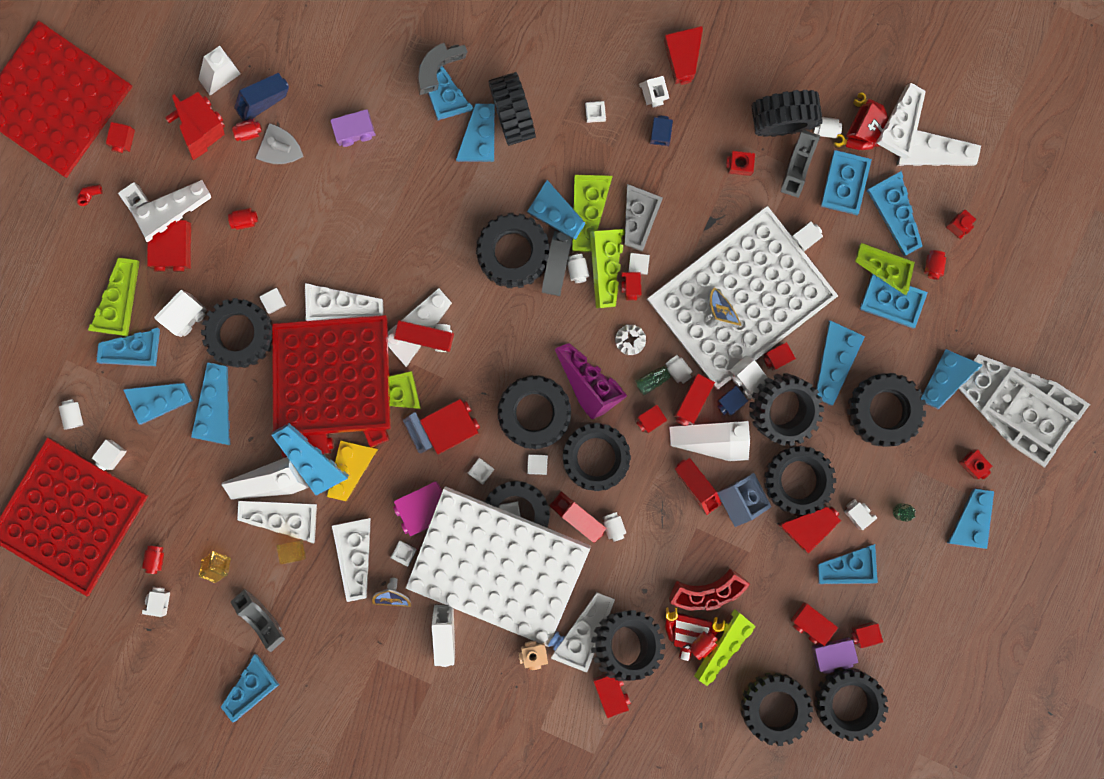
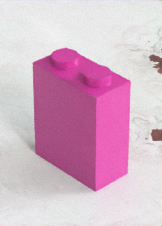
[393,481,442,536]

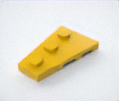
[327,441,378,501]

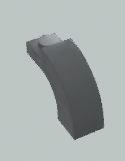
[417,43,467,95]
[780,130,820,198]
[542,230,572,296]
[230,589,285,652]

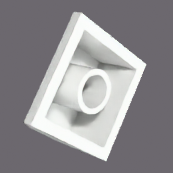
[154,290,207,337]

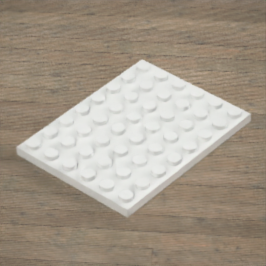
[647,206,838,390]
[406,487,591,647]

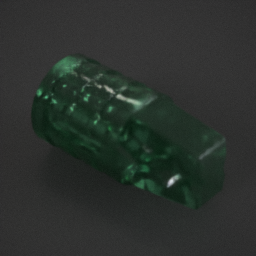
[635,366,671,396]
[893,504,916,522]

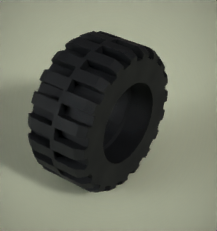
[476,213,549,289]
[847,373,926,447]
[497,375,571,449]

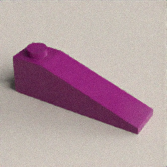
[555,343,627,420]

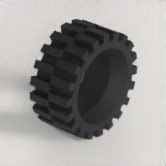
[489,72,536,146]
[751,90,823,137]
[201,298,272,368]
[749,373,824,446]
[563,423,631,491]
[764,446,836,515]
[484,481,550,528]
[591,610,665,681]
[814,668,889,741]
[740,672,813,746]

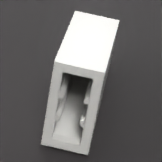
[198,46,241,95]
[432,605,455,667]

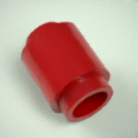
[232,118,262,142]
[228,208,258,230]
[924,250,947,280]
[142,546,164,574]
[689,631,718,660]

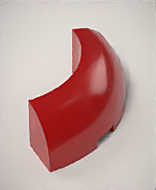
[669,568,750,611]

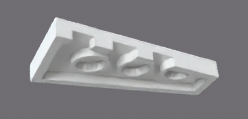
[876,83,926,159]
[897,130,981,166]
[131,180,211,242]
[305,283,384,321]
[388,289,452,367]
[237,501,317,543]
[332,518,371,602]
[551,592,615,672]

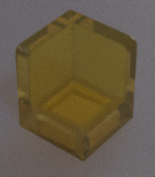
[276,540,306,564]
[199,551,231,583]

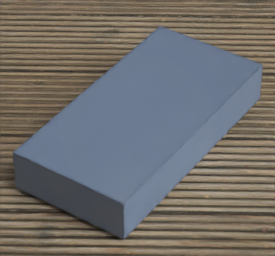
[403,412,432,454]

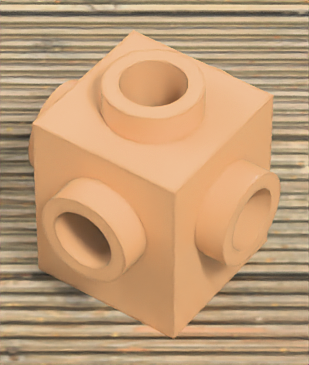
[519,641,548,670]

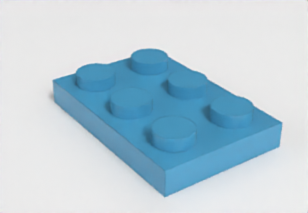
[820,150,872,215]
[860,273,928,329]

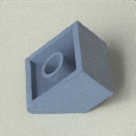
[717,473,772,527]

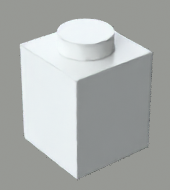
[792,222,823,251]
[92,440,127,470]

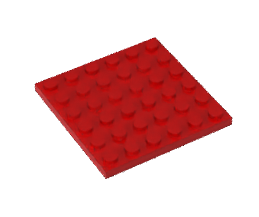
[0,20,133,178]
[272,315,391,435]
[0,438,148,596]

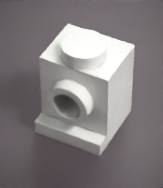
[639,76,669,108]
[118,182,149,211]
[844,499,877,530]
[142,587,170,617]

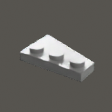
[625,184,663,252]

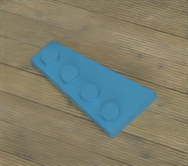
[867,171,922,256]
[816,320,865,406]
[191,362,230,445]
[272,423,349,495]

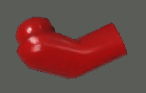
[77,184,103,206]

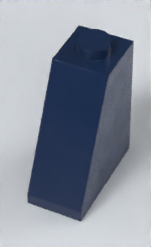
[234,73,289,121]

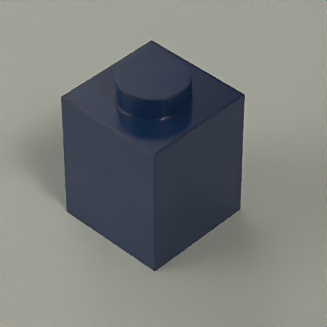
[650,115,673,146]
[717,386,748,416]

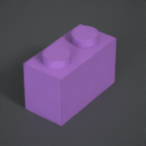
[331,109,376,147]
[811,637,858,673]

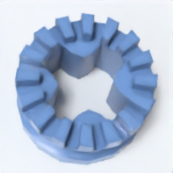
[547,631,565,651]

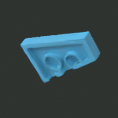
[419,66,474,121]
[456,104,495,162]
[527,180,585,240]
[96,328,160,366]
[921,349,982,409]
[124,383,193,425]
[947,489,994,549]
[817,544,878,584]
[221,654,280,722]

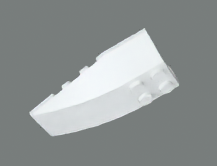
[959,354,1090,468]

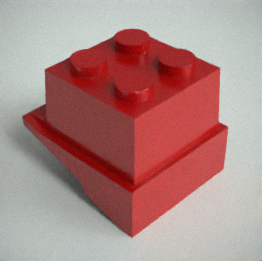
[164,92,225,161]

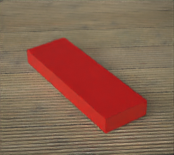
[394,320,454,352]

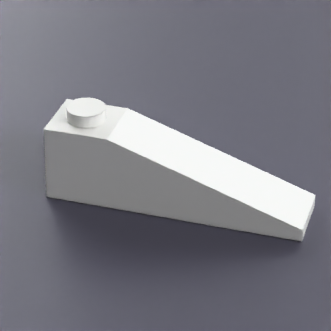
[669,421,750,461]
[222,457,309,499]

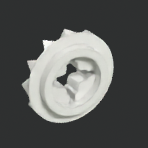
[615,325,646,355]

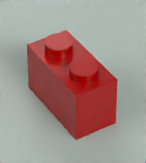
[790,602,838,646]
[593,674,631,718]

